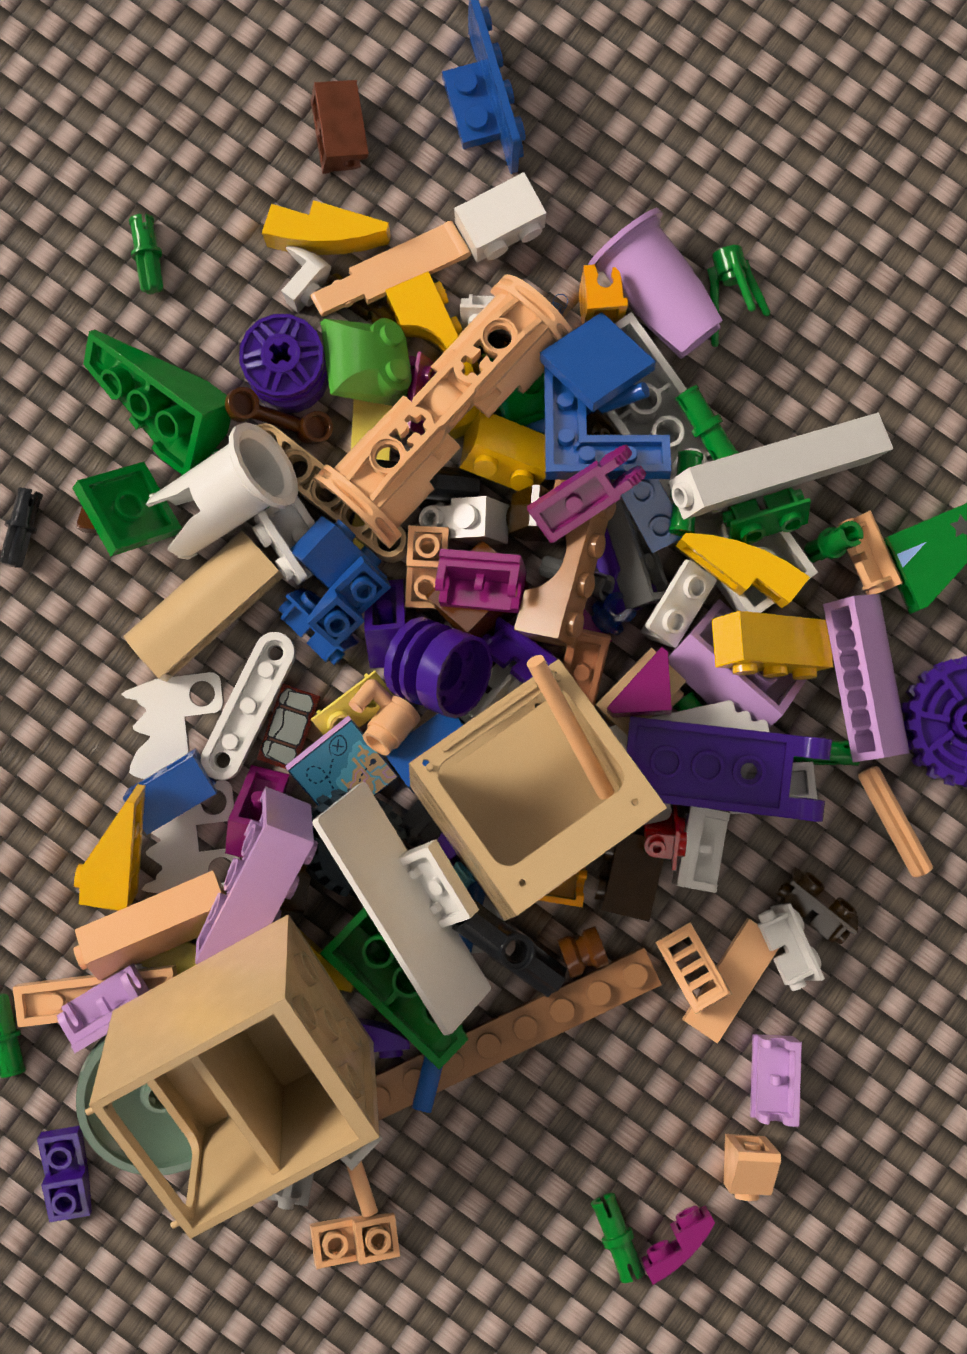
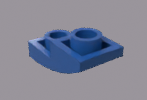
[307,555,391,648]

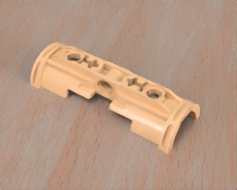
[313,274,573,549]

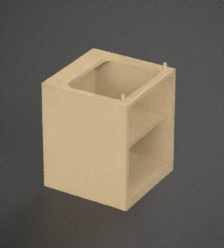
[409,659,667,921]
[85,914,380,1239]

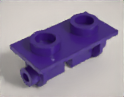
[482,617,557,683]

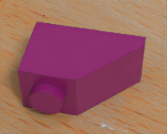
[225,765,290,858]

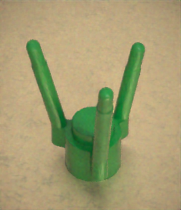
[707,245,770,347]

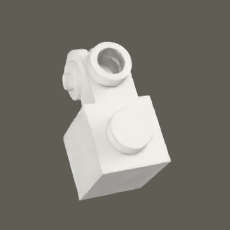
[419,496,509,546]

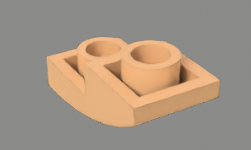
[405,525,449,610]
[310,1213,400,1269]

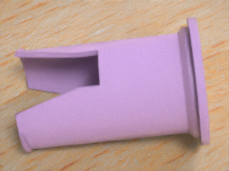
[588,207,723,359]

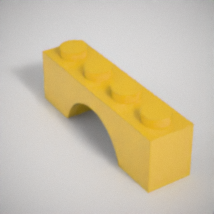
[385,271,480,439]

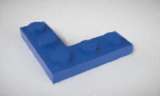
[544,366,672,480]

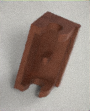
[311,80,369,174]

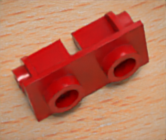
[643,804,687,871]

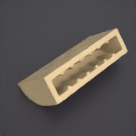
[124,530,284,682]

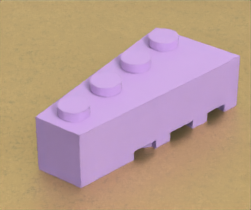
[195,786,318,964]

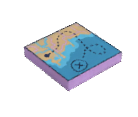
[285,715,399,806]

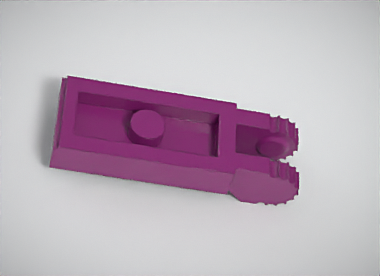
[527,445,647,543]

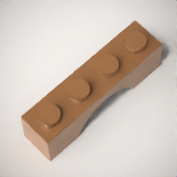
[514,480,616,648]

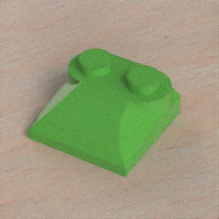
[320,318,412,406]

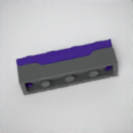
[596,479,668,615]

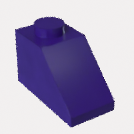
[364,579,407,669]

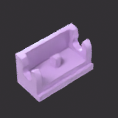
[57,963,149,1053]
[750,1034,802,1127]

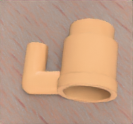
[349,679,420,756]

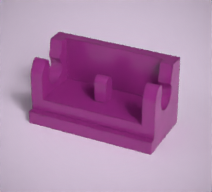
[435,549,527,613]

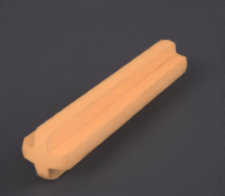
[858,766,933,877]

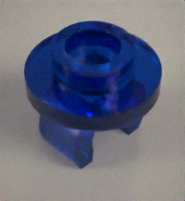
[591,592,637,636]

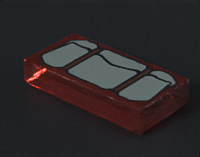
[257,684,321,769]

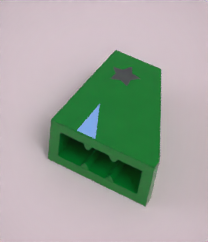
[884,503,967,614]

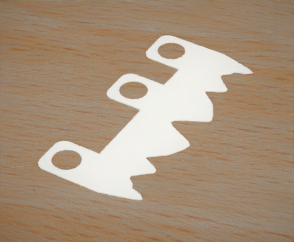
[122,672,240,894]

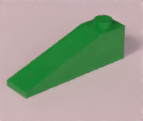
[83,329,231,475]
[320,907,469,1070]

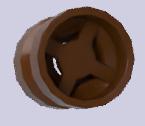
[557,926,609,978]

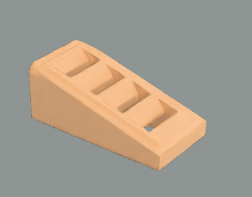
[656,922,732,1014]

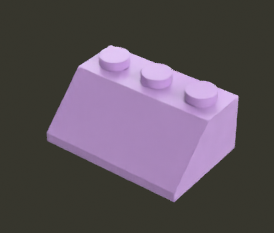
[668,599,807,728]

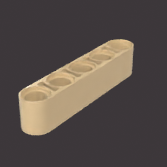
[257,423,408,563]

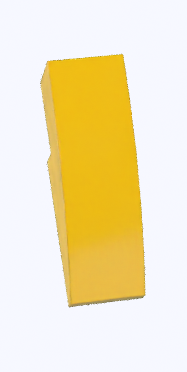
[262,200,391,255]
[676,533,810,608]

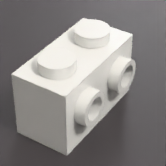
[454,172,546,262]

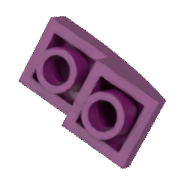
[641,1205,715,1285]

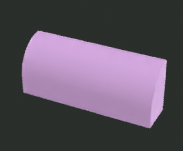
[823,594,910,763]

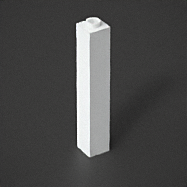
[668,412,893,520]

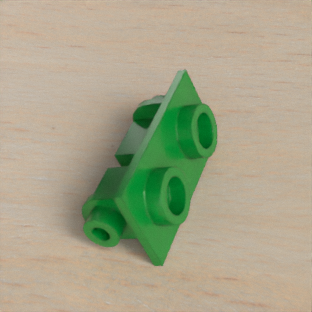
[722,487,811,544]

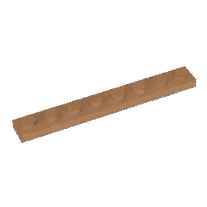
[376,947,662,1120]

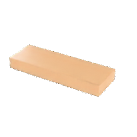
[682,918,779,1044]

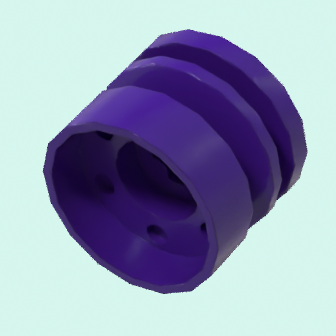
[239,314,329,413]
[384,617,492,719]

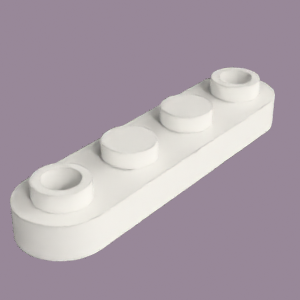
[201,632,296,780]

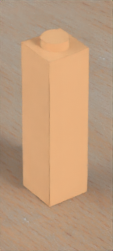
[74,870,226,981]

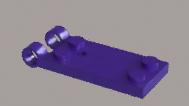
[626,716,832,822]

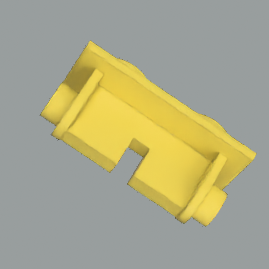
[311,670,393,735]

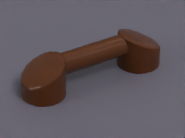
[225,387,333,444]

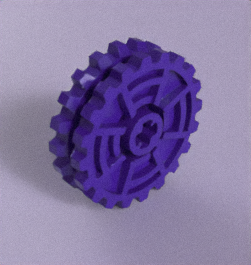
[900,656,967,787]

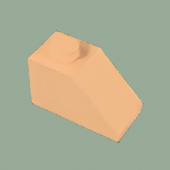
[723,1134,781,1201]

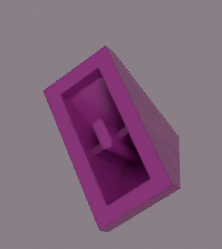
[607,647,672,718]

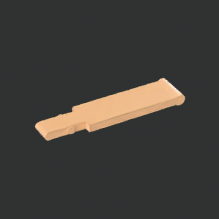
[310,221,472,317]

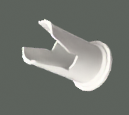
[146,422,298,560]

